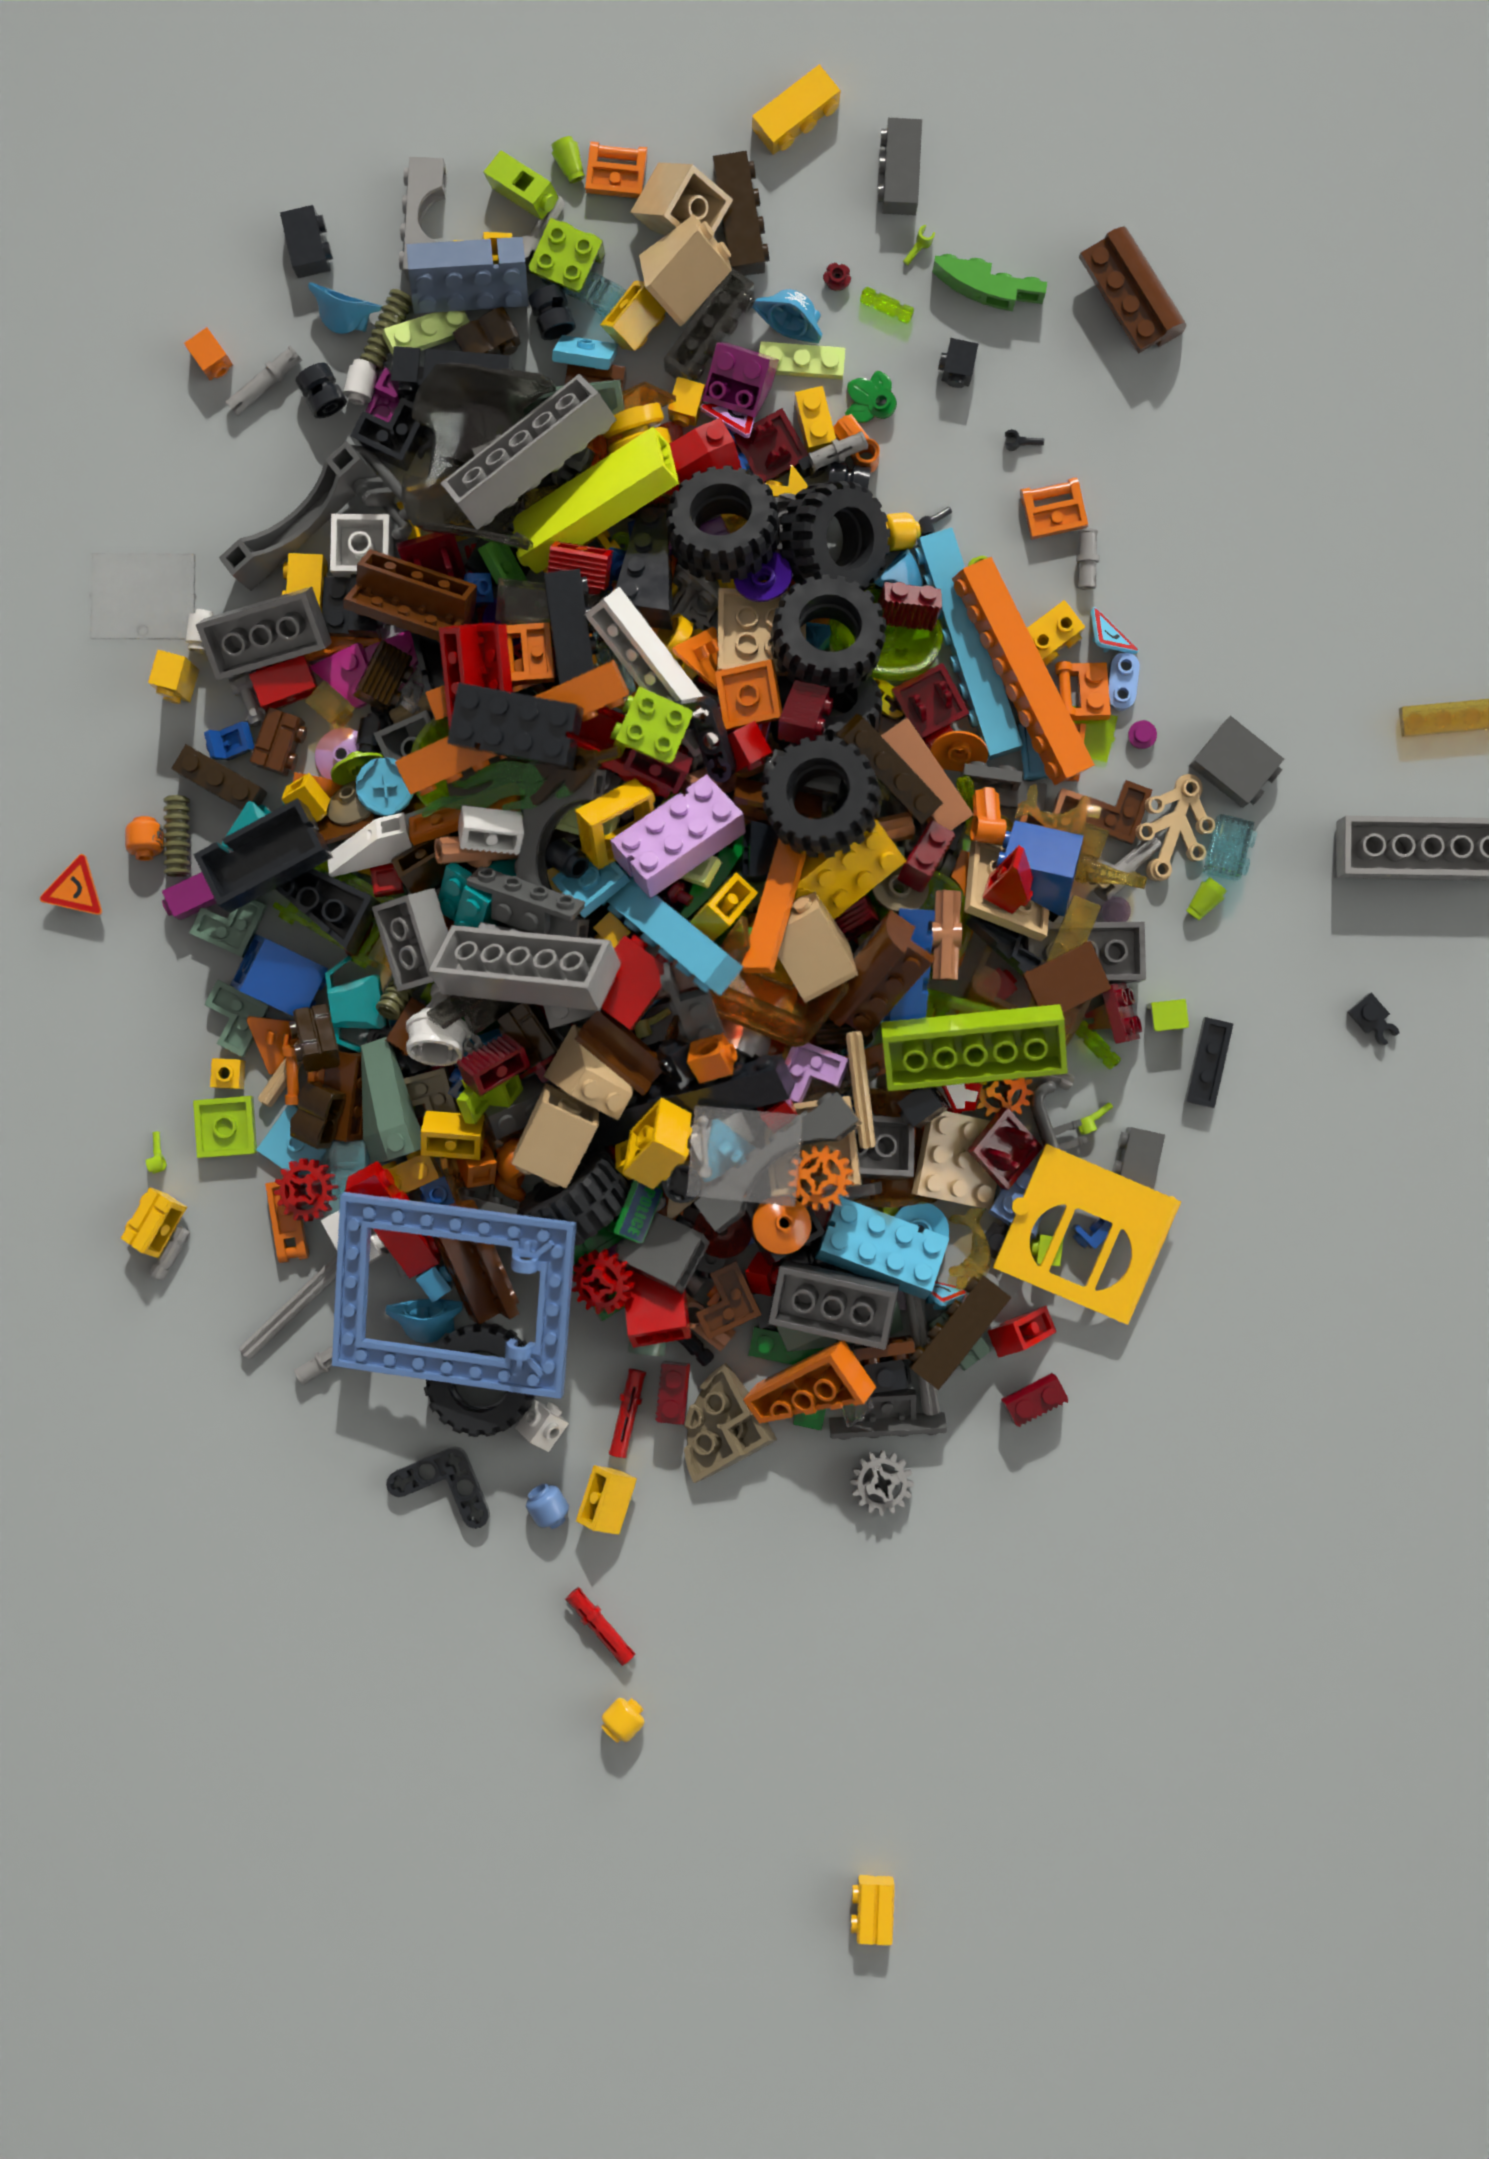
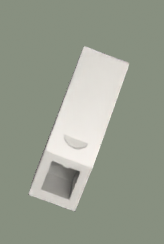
[328,812,414,877]

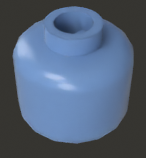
[526,1483,569,1529]

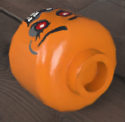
[125,816,164,861]

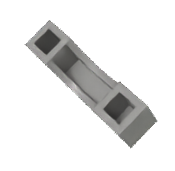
[399,157,447,280]

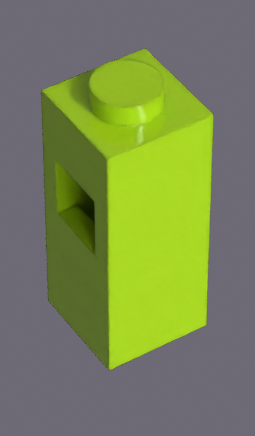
[483,150,559,221]

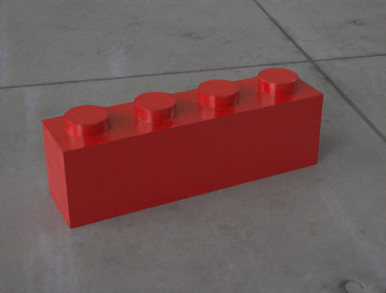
[345,1161,441,1279]

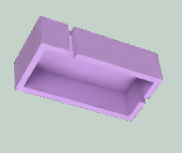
[611,775,746,899]

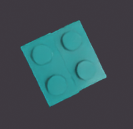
[438,859,516,928]

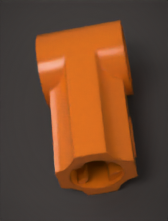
[833,414,880,473]
[970,787,1006,845]

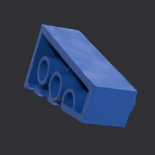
[883,908,935,1022]

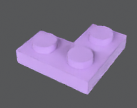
[785,1038,849,1103]

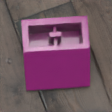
[702,342,779,417]

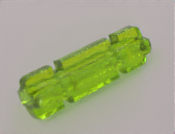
[860,286,914,324]
[956,775,974,827]
[1073,1020,1121,1070]

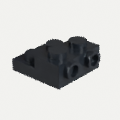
[322,574,385,638]

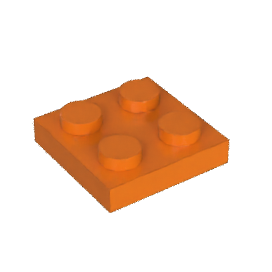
[715,659,782,732]

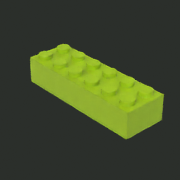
[881,1004,1068,1091]

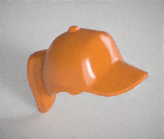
[494,1138,526,1202]

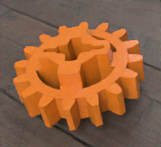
[976,1078,1033,1117]
[788,1145,854,1211]

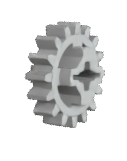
[850,1450,914,1516]

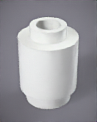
[343,359,377,406]
[186,609,213,654]

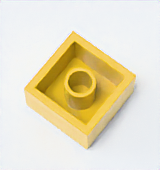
[623,1098,692,1189]

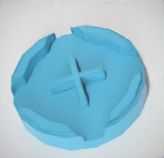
[356,758,414,816]

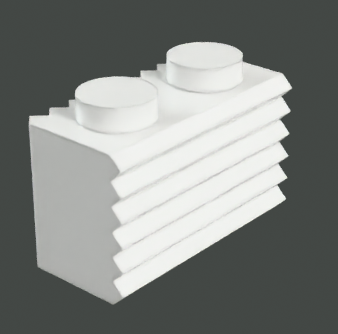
[458,806,524,855]

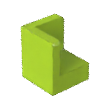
[1147,999,1189,1031]

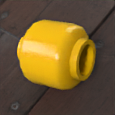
[886,512,921,552]
[601,1697,645,1743]

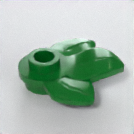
[845,370,897,423]

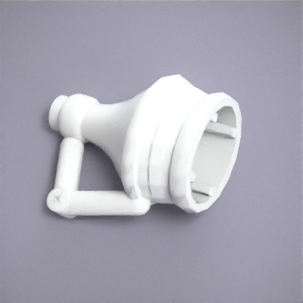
[406,983,484,1066]

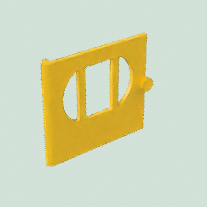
[993,1144,1181,1325]

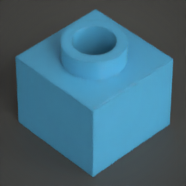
[416,1264,453,1303]

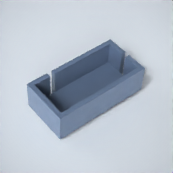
[406,237,529,314]

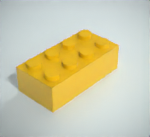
[793,817,906,919]

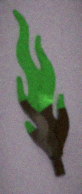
[421,746,622,818]

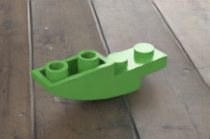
[932,254,1047,311]

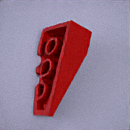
[654,417,741,500]

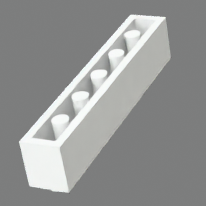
[584,587,727,758]

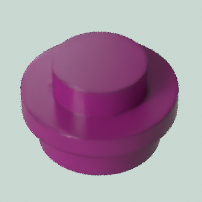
[1128,720,1157,749]

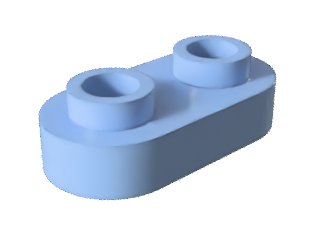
[1108,652,1140,711]

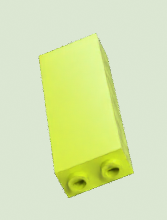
[512,427,679,574]

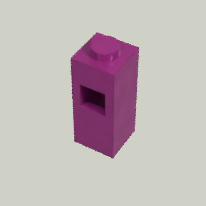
[162,872,217,920]

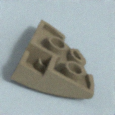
[684,1363,777,1483]

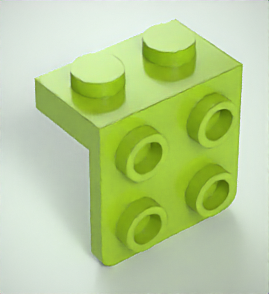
[529,218,605,292]
[610,686,693,764]

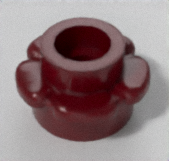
[823,263,851,291]

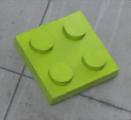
[193,1096,257,1158]

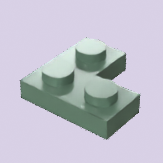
[189,900,268,958]
[204,979,271,1058]

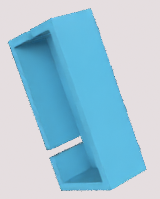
[815,1197,949,1300]

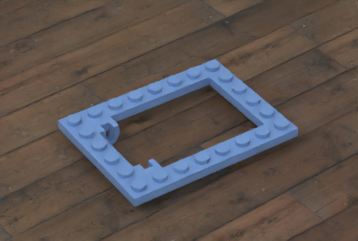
[332,1192,576,1399]

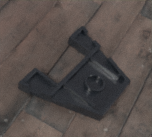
[965,910,1059,977]

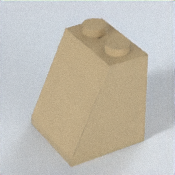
[630,162,733,235]
[639,214,732,327]
[778,891,858,1003]
[544,1024,633,1120]
[512,1083,599,1189]

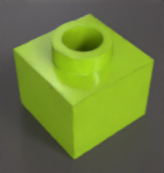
[1030,1234,1064,1266]

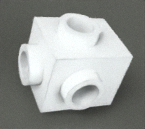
[515,1400,569,1452]

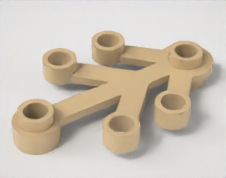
[1135,774,1216,881]

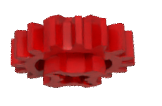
[274,1158,339,1222]
[571,1249,635,1314]

